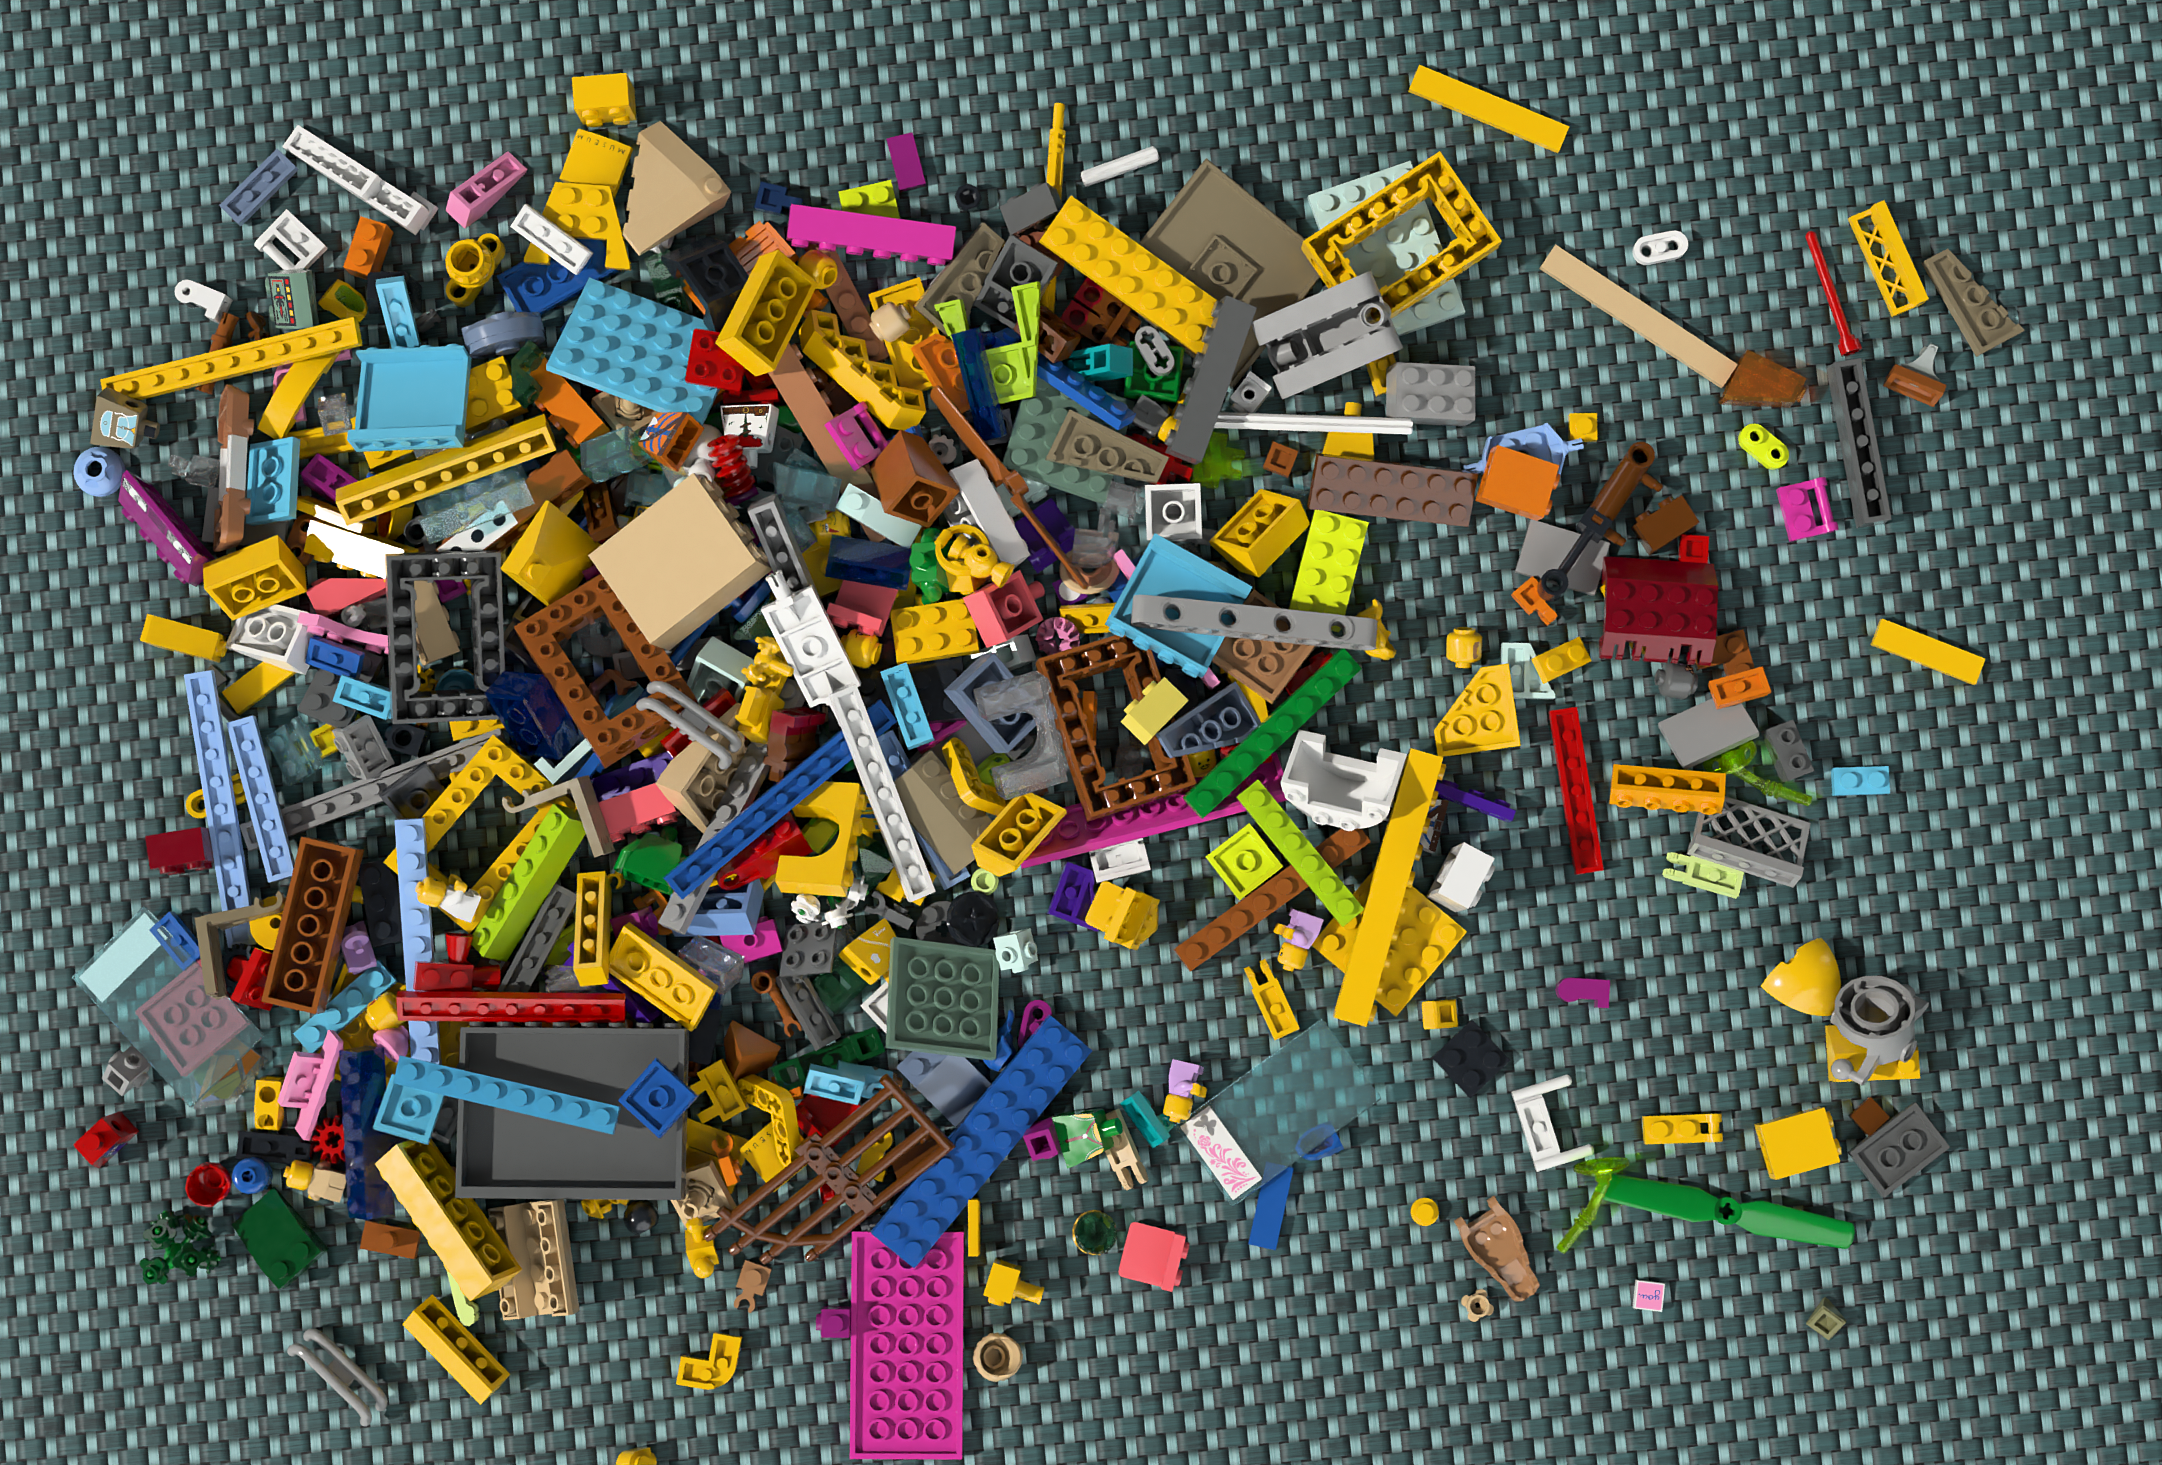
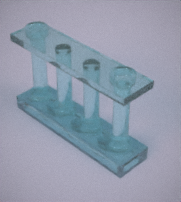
[416,463,535,544]

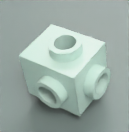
[993,928,1038,973]

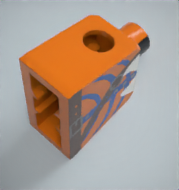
[638,412,705,472]

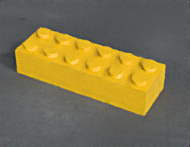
[350,356,529,474]
[375,1139,523,1301]

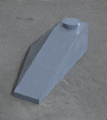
[1155,681,1261,758]

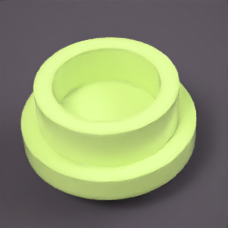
[971,868,999,895]

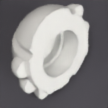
[928,434,957,465]

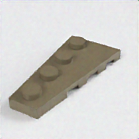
[913,223,1004,339]
[1922,248,2025,357]
[1045,410,1169,484]

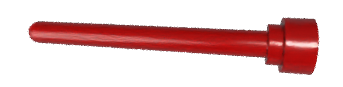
[1805,231,1862,357]

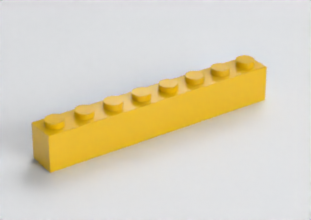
[336,414,556,526]

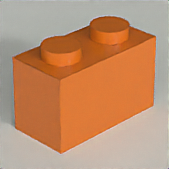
[343,216,393,280]

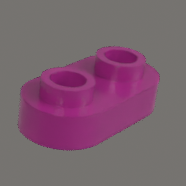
[1018,1000,1052,1049]

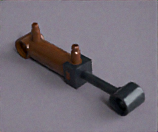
[1537,442,1663,602]

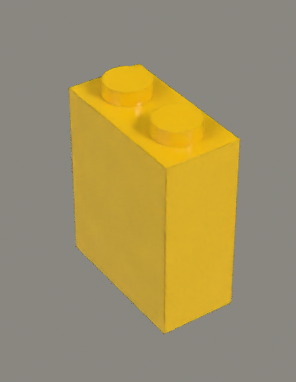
[1754,1107,1842,1180]

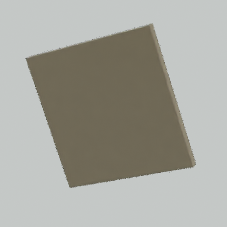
[1134,158,1320,390]

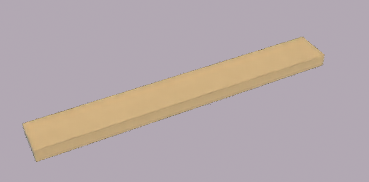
[1539,244,1738,388]

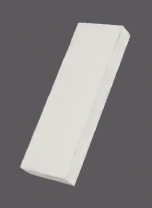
[510,204,593,275]

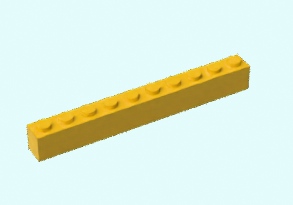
[1333,748,1446,1027]

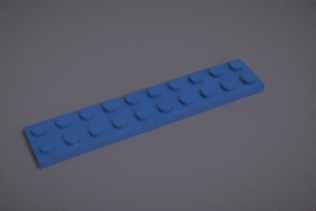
[871,1015,1092,1269]

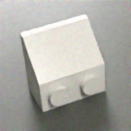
[1145,483,1202,541]

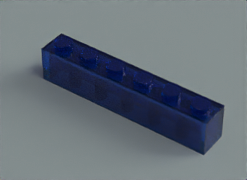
[339,1046,393,1220]

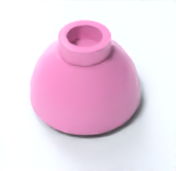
[373,1025,410,1063]

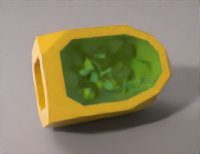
[318,279,368,322]

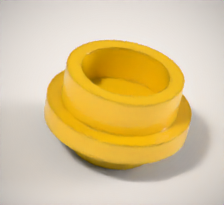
[1410,1198,1439,1226]

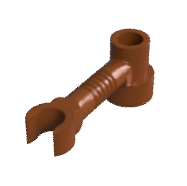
[751,969,803,1037]

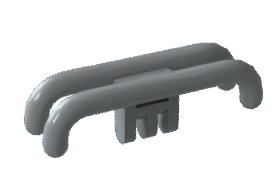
[636,681,742,770]
[287,1328,388,1426]

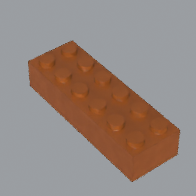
[262,837,364,1014]

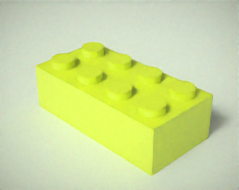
[1288,510,1369,632]

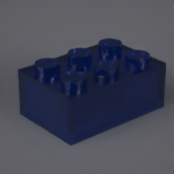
[484,671,580,759]

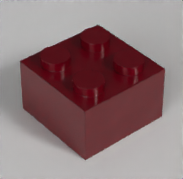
[145,827,214,876]

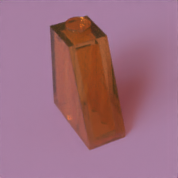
[1718,349,1807,408]

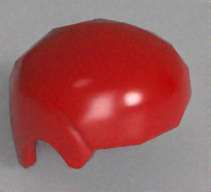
[185,1162,232,1207]

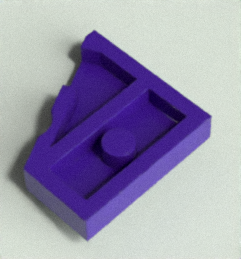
[1047,862,1099,932]

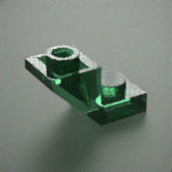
[644,250,689,312]
[511,340,546,409]

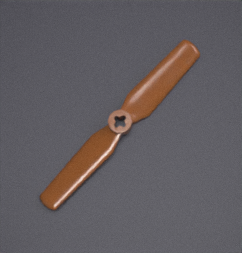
[930,386,1089,590]

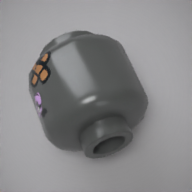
[1654,662,1698,700]

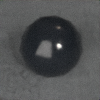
[623,1200,659,1235]

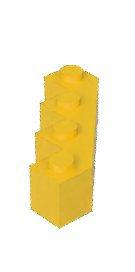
[799,309,926,431]

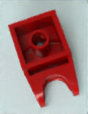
[716,811,813,890]

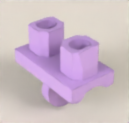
[341,921,377,975]

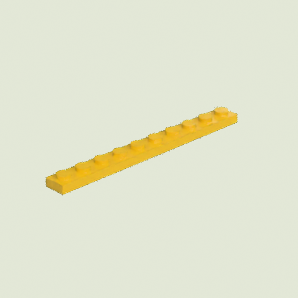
[100,317,362,400]

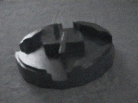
[946,892,999,947]

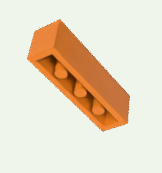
[513,349,611,453]

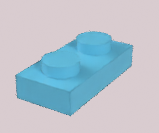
[1831,766,1890,796]

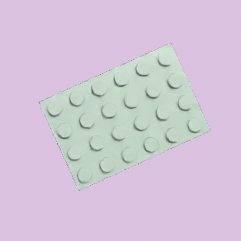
[1308,161,1465,337]

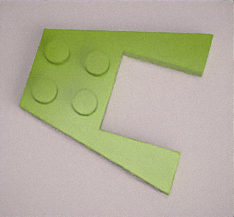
[934,282,1041,408]

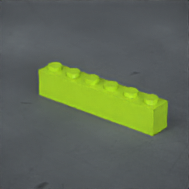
[471,803,586,962]

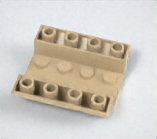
[488,1199,580,1320]

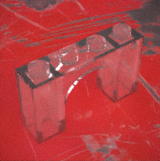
[973,671,1069,800]

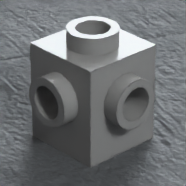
[102,1045,152,1096]

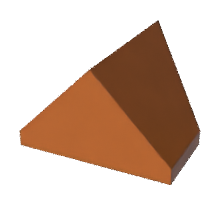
[724,1020,781,1083]

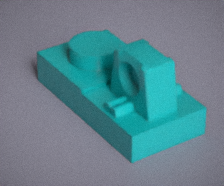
[1120,1090,1175,1149]

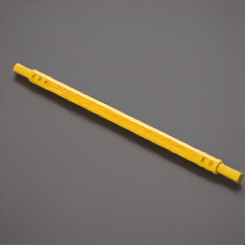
[1040,103,1066,313]

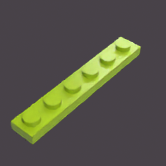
[1236,779,1364,927]

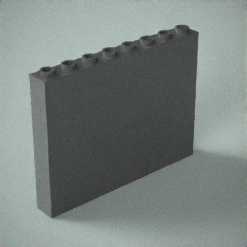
[455,1022,689,1200]

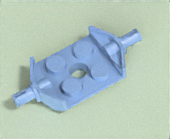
[1463,423,1584,475]

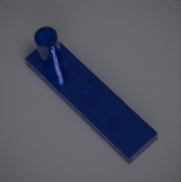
[951,327,1007,441]

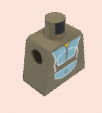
[90,387,160,449]

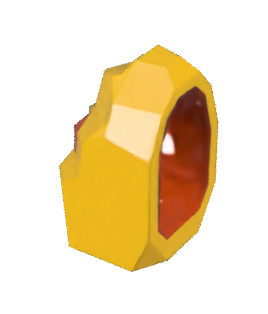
[376,502,415,541]

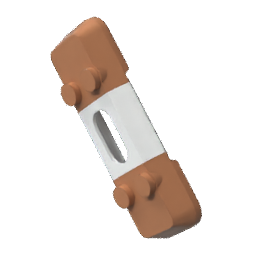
[213,385,254,552]

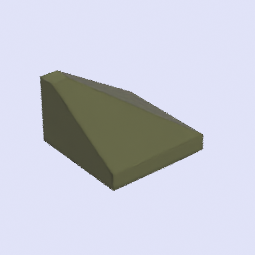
[1806,1297,1846,1340]

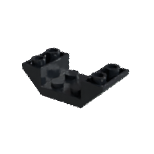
[661,236,749,333]

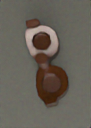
[245,311,271,341]

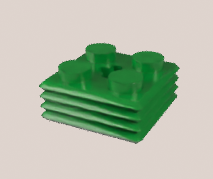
[1124,341,1184,404]

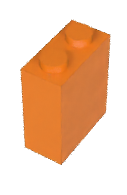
[1475,445,1560,521]

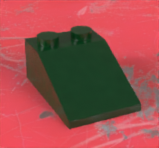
[232,1187,329,1290]

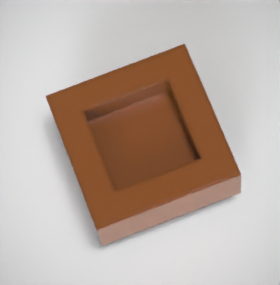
[1263,441,1298,478]

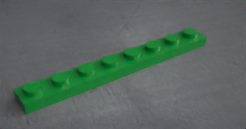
[1182,648,1362,819]

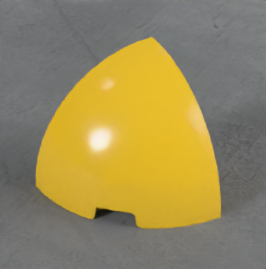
[1761,938,1841,1016]

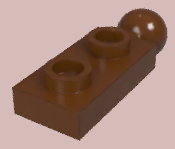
[811,367,875,431]

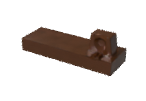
[582,473,619,543]

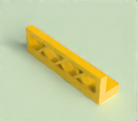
[1848,200,1929,317]

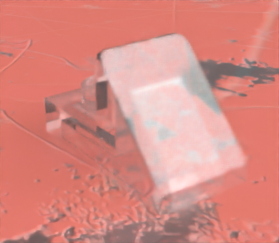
[540,964,597,993]

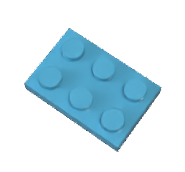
[246,437,300,526]

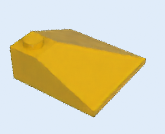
[500,500,601,606]

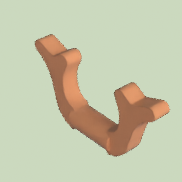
[588,669,637,712]

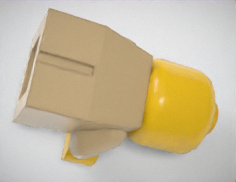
[283,1158,348,1203]

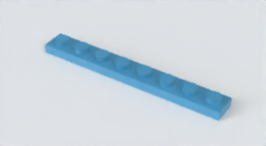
[393,1056,621,1135]

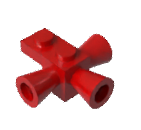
[413,933,500,992]

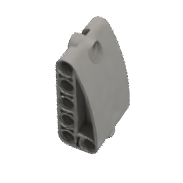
[1251,271,1403,399]

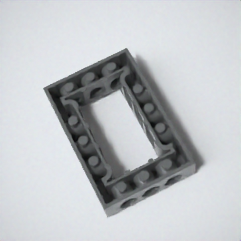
[384,550,507,724]

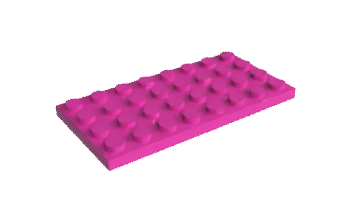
[850,1231,964,1459]

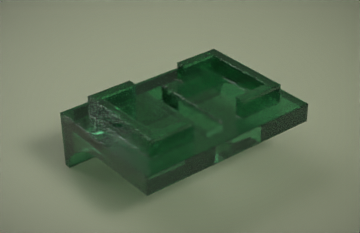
[811,956,868,1015]

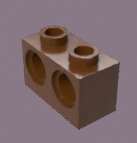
[1013,303,1082,363]

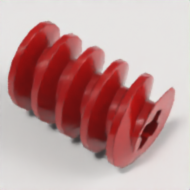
[707,434,755,497]

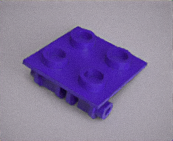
[1014,498,1083,573]

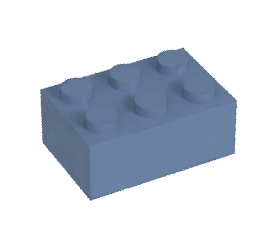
[944,653,1046,753]

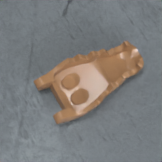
[1454,1196,1540,1302]

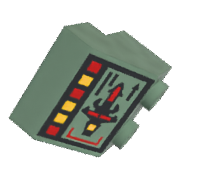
[265,268,319,329]

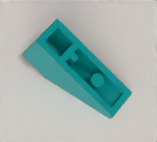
[1061,344,1133,381]

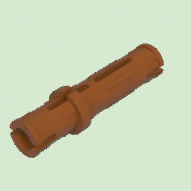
[195,312,240,395]

